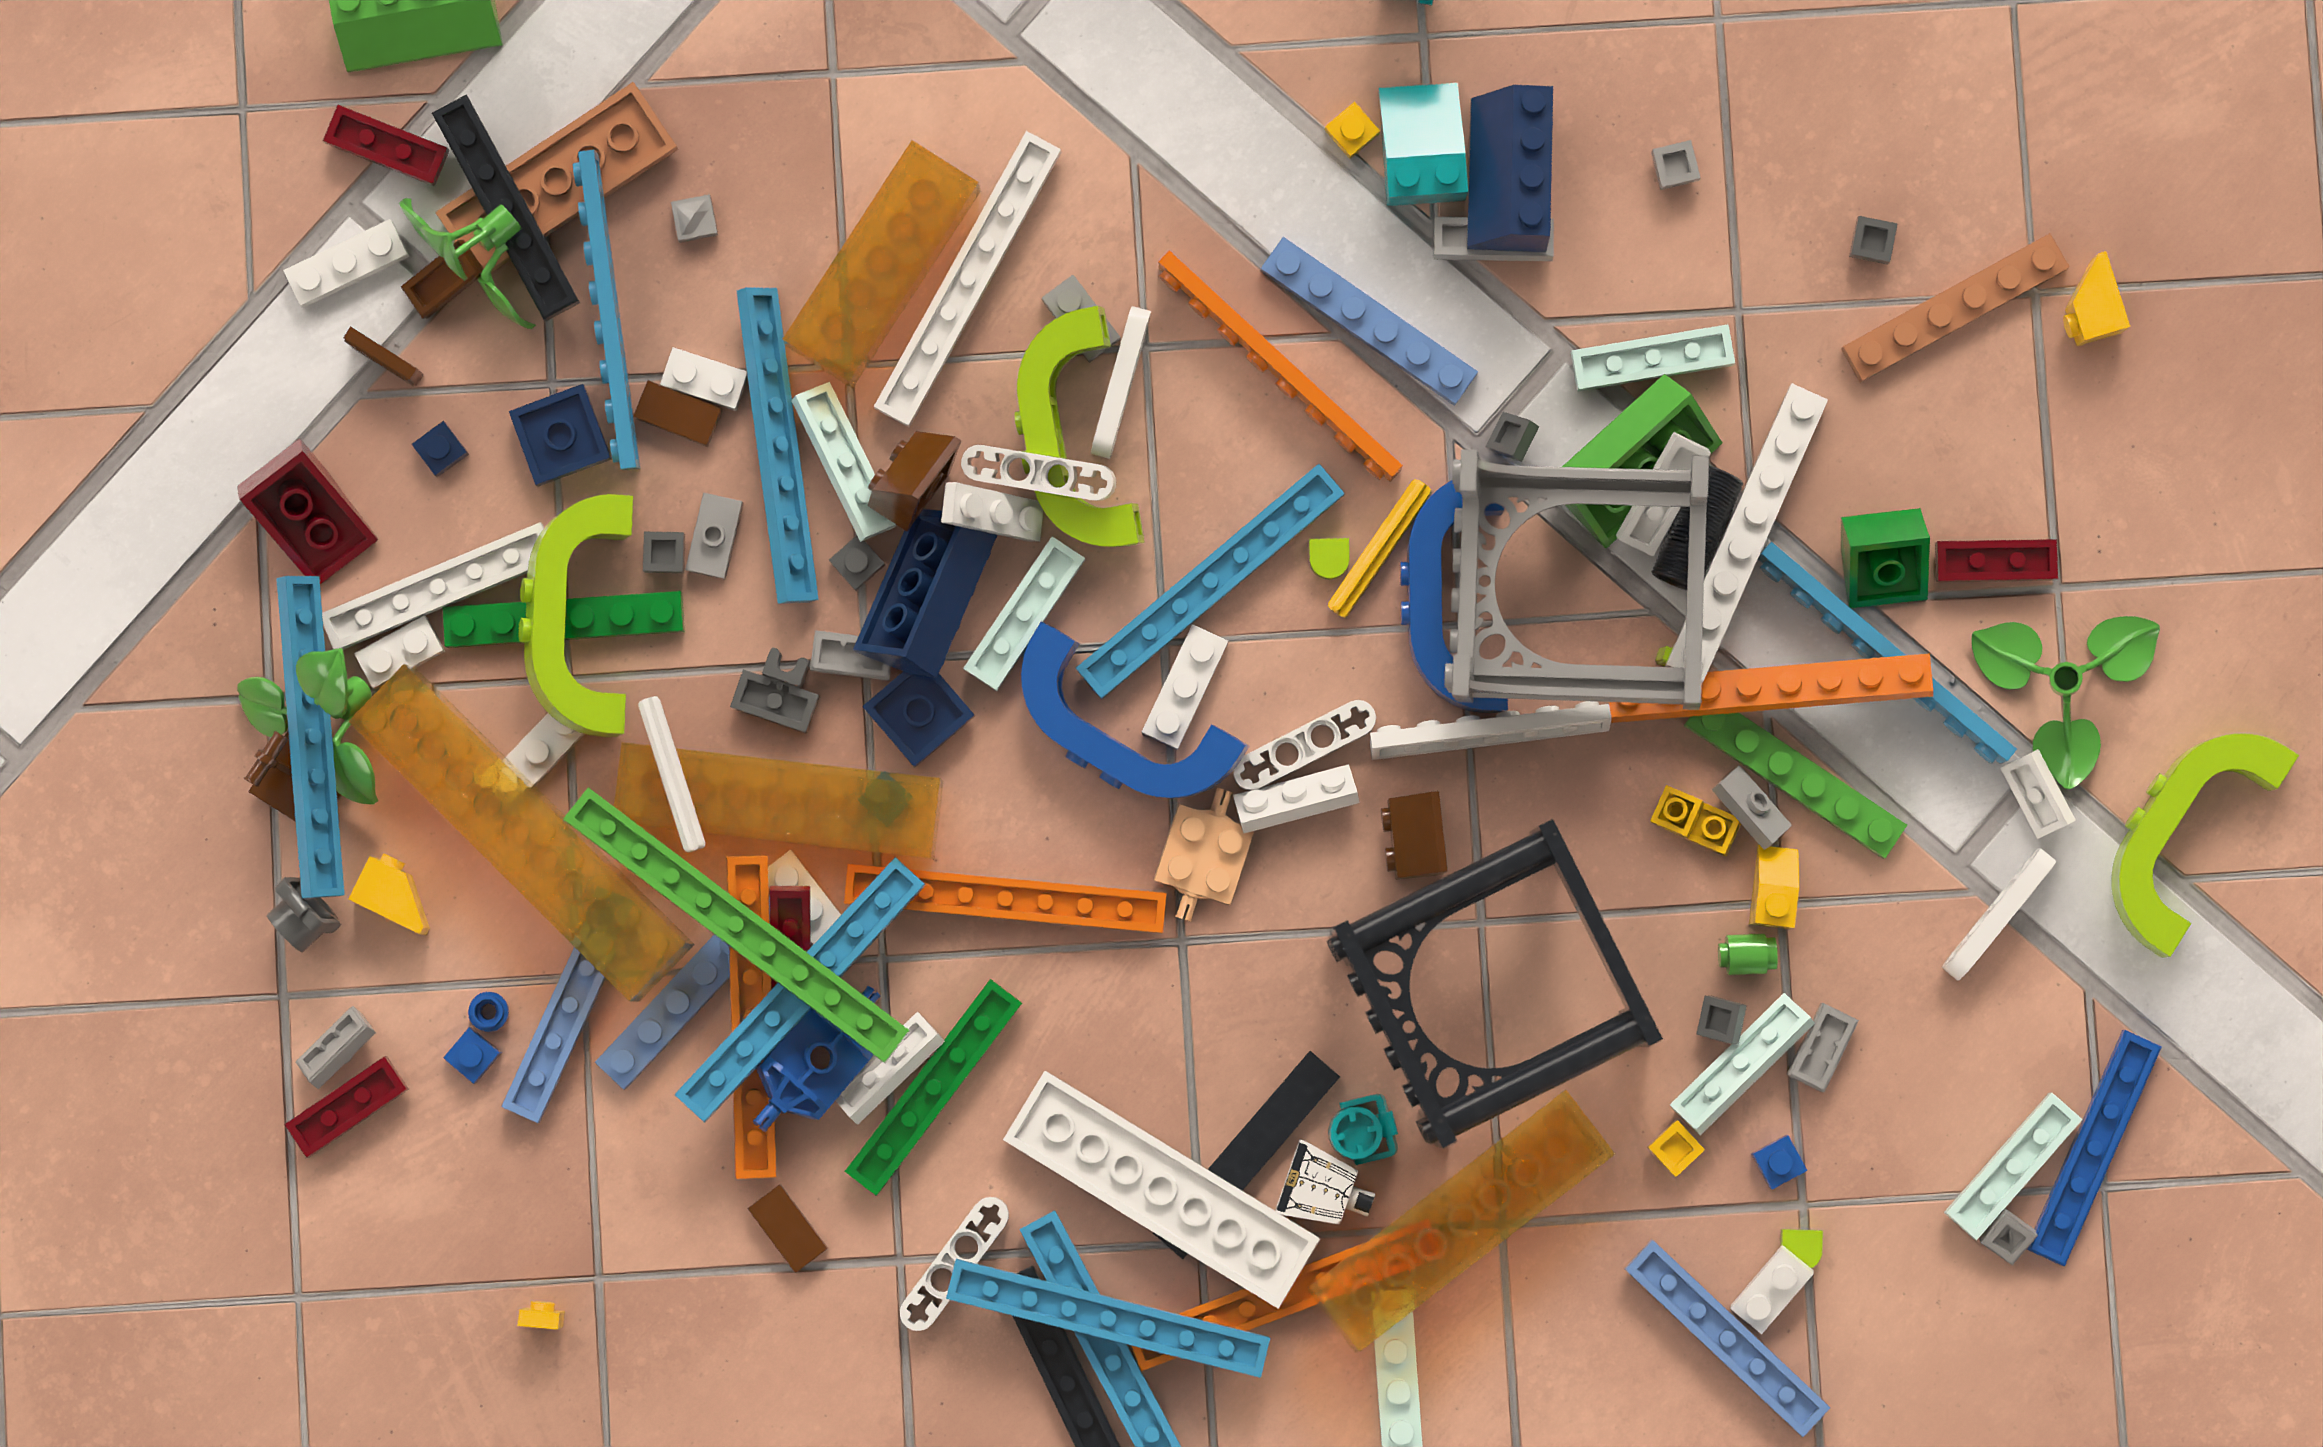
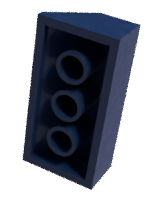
[1467,85,1553,252]
[853,509,998,678]

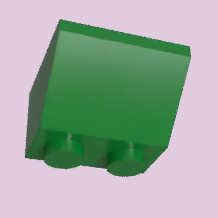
[1841,508,1930,608]

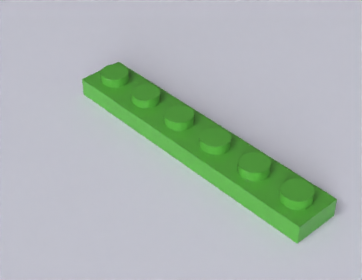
[1684,713,1907,859]

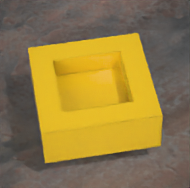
[1324,102,1380,159]
[1647,1120,1705,1177]
[518,1301,565,1330]

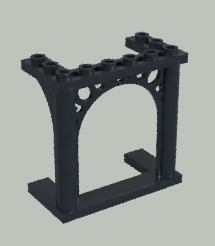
[1326,819,1663,1148]

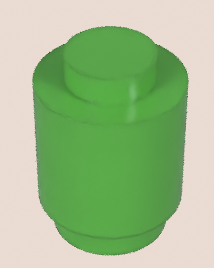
[1718,934,1778,975]

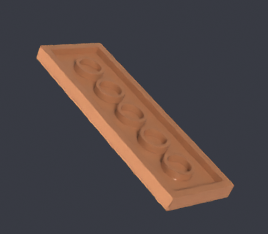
[435,82,678,273]

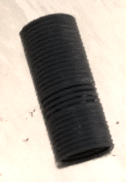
[1651,465,1743,591]

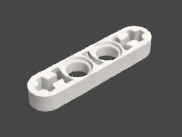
[1091,306,1151,459]
[961,445,1116,501]
[1233,700,1376,791]
[1942,848,2056,981]
[900,1197,1009,1331]

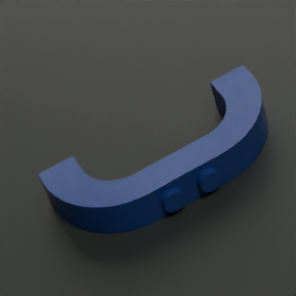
[1400,480,1508,713]
[1021,621,1249,798]

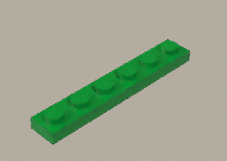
[442,591,685,648]
[844,979,1023,1196]

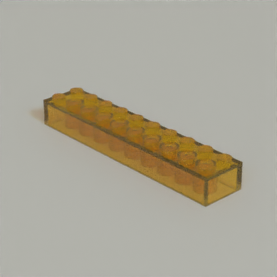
[348,664,695,1002]

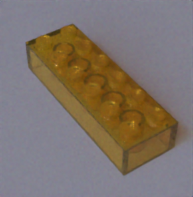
[782,140,981,389]

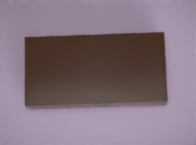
[401,240,484,319]
[343,326,424,386]
[633,380,722,447]
[747,1184,828,1273]

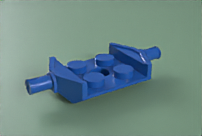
[753,986,881,1132]

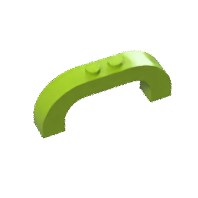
[1014,306,1145,547]
[519,494,633,737]
[2111,733,2299,958]

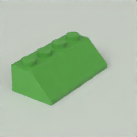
[329,0,503,73]
[1562,374,1723,549]

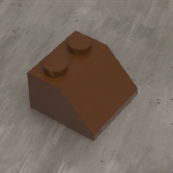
[867,431,962,531]
[1381,791,1448,880]

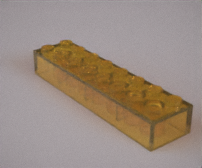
[614,742,944,860]
[1306,1090,1615,1353]

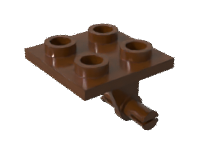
[244,731,342,822]

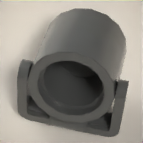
[267,877,341,952]

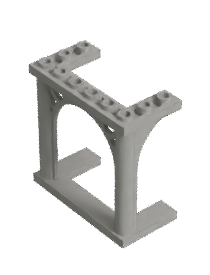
[1445,449,1709,710]

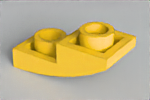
[1650,785,1741,857]

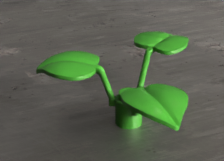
[399,198,536,329]
[1971,616,2160,789]
[237,648,379,805]

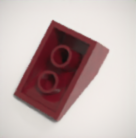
[237,438,378,584]

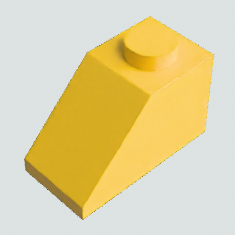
[2063,251,2130,346]
[1749,845,1799,929]
[348,853,430,935]

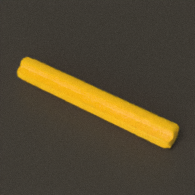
[1328,479,1432,618]

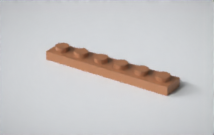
[1841,233,2069,383]

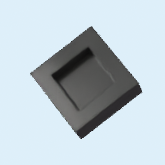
[1849,216,1898,265]
[1486,412,1539,462]
[643,531,685,573]
[829,536,885,591]
[1696,995,1747,1044]

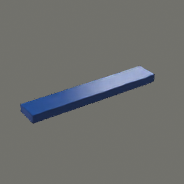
[2026,1030,2162,1267]

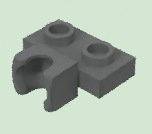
[730,648,820,734]

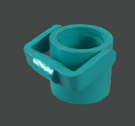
[1328,1094,1398,1165]

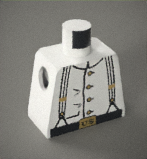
[1275,1139,1375,1224]

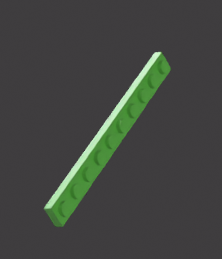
[563,787,910,1064]

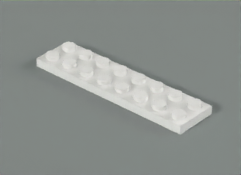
[1003,1071,1320,1308]

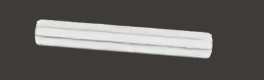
[638,697,705,852]

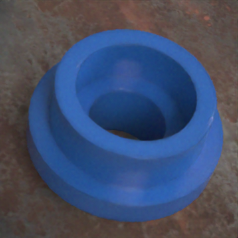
[468,992,509,1032]

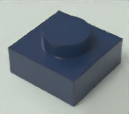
[412,420,469,477]

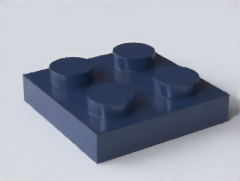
[509,384,612,487]
[862,672,975,767]

